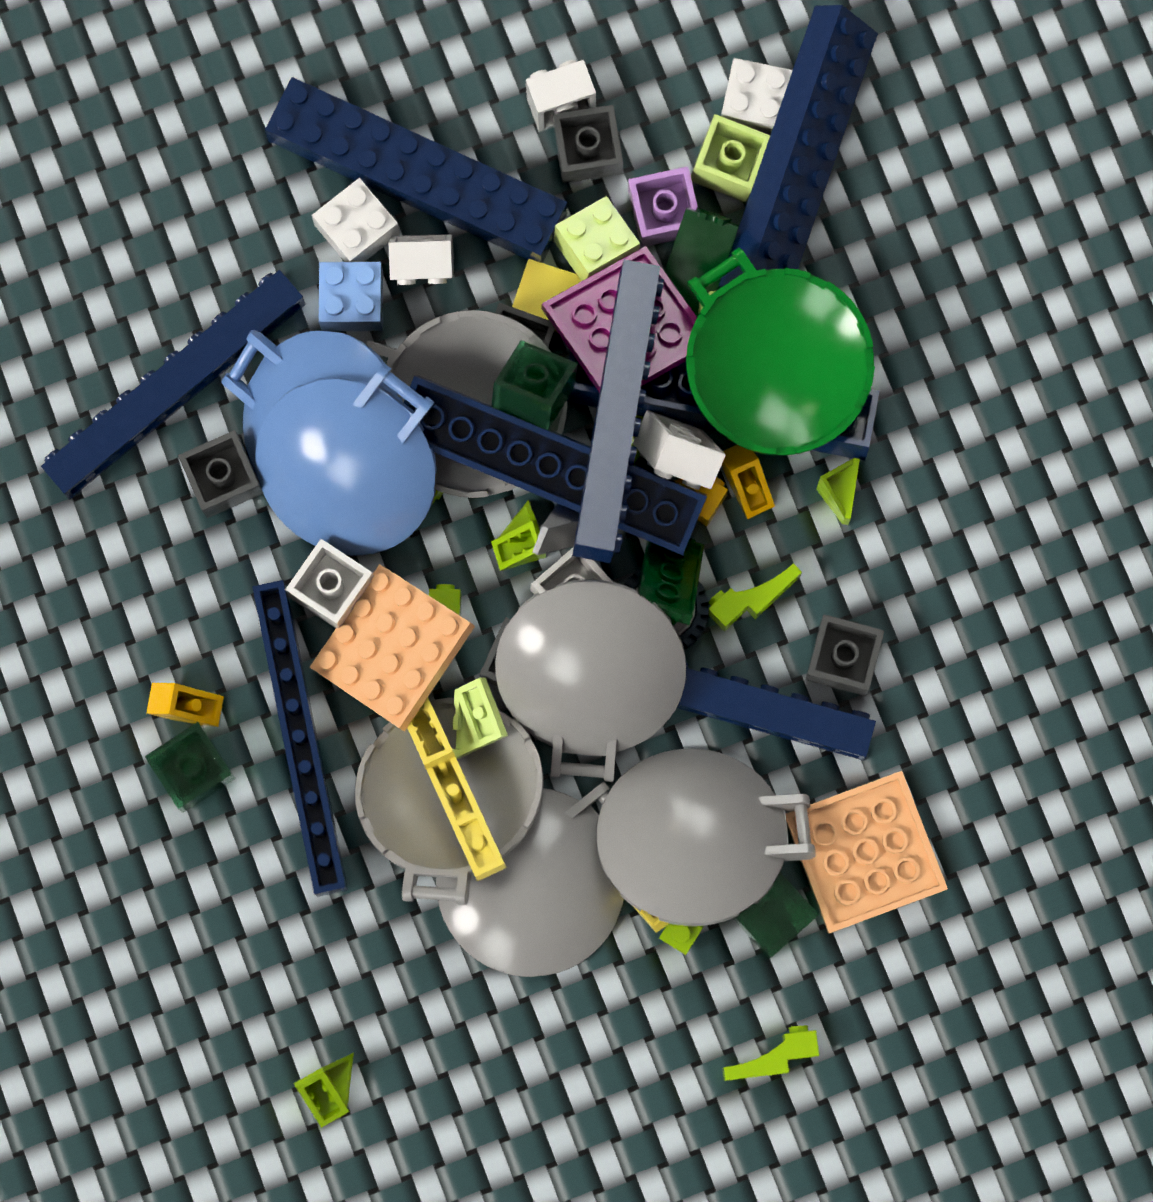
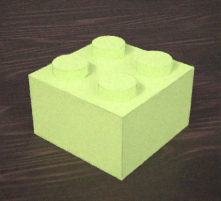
[691,114,770,202]
[554,196,640,281]

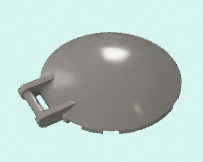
[366,310,567,498]
[495,579,686,782]
[355,698,544,905]
[597,749,816,926]
[436,782,624,977]

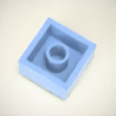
[319,262,383,331]

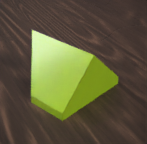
[816,458,860,525]
[491,500,546,571]
[294,1053,354,1128]

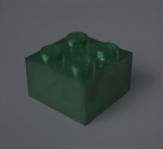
[491,340,578,430]
[144,722,236,813]
[733,872,819,959]

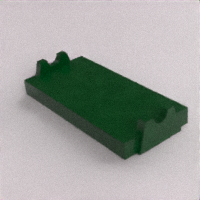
[665,207,739,317]
[637,538,704,626]

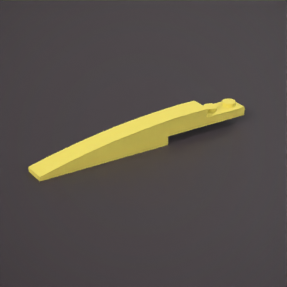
[407,697,506,882]

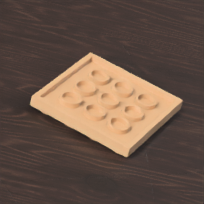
[310,564,475,732]
[786,771,948,934]

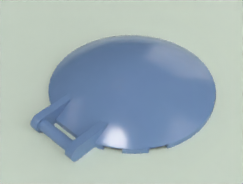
[221,330,403,475]
[255,363,437,555]

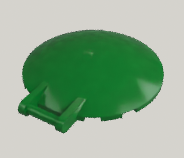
[686,247,875,455]

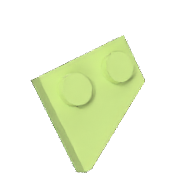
[452,677,508,759]

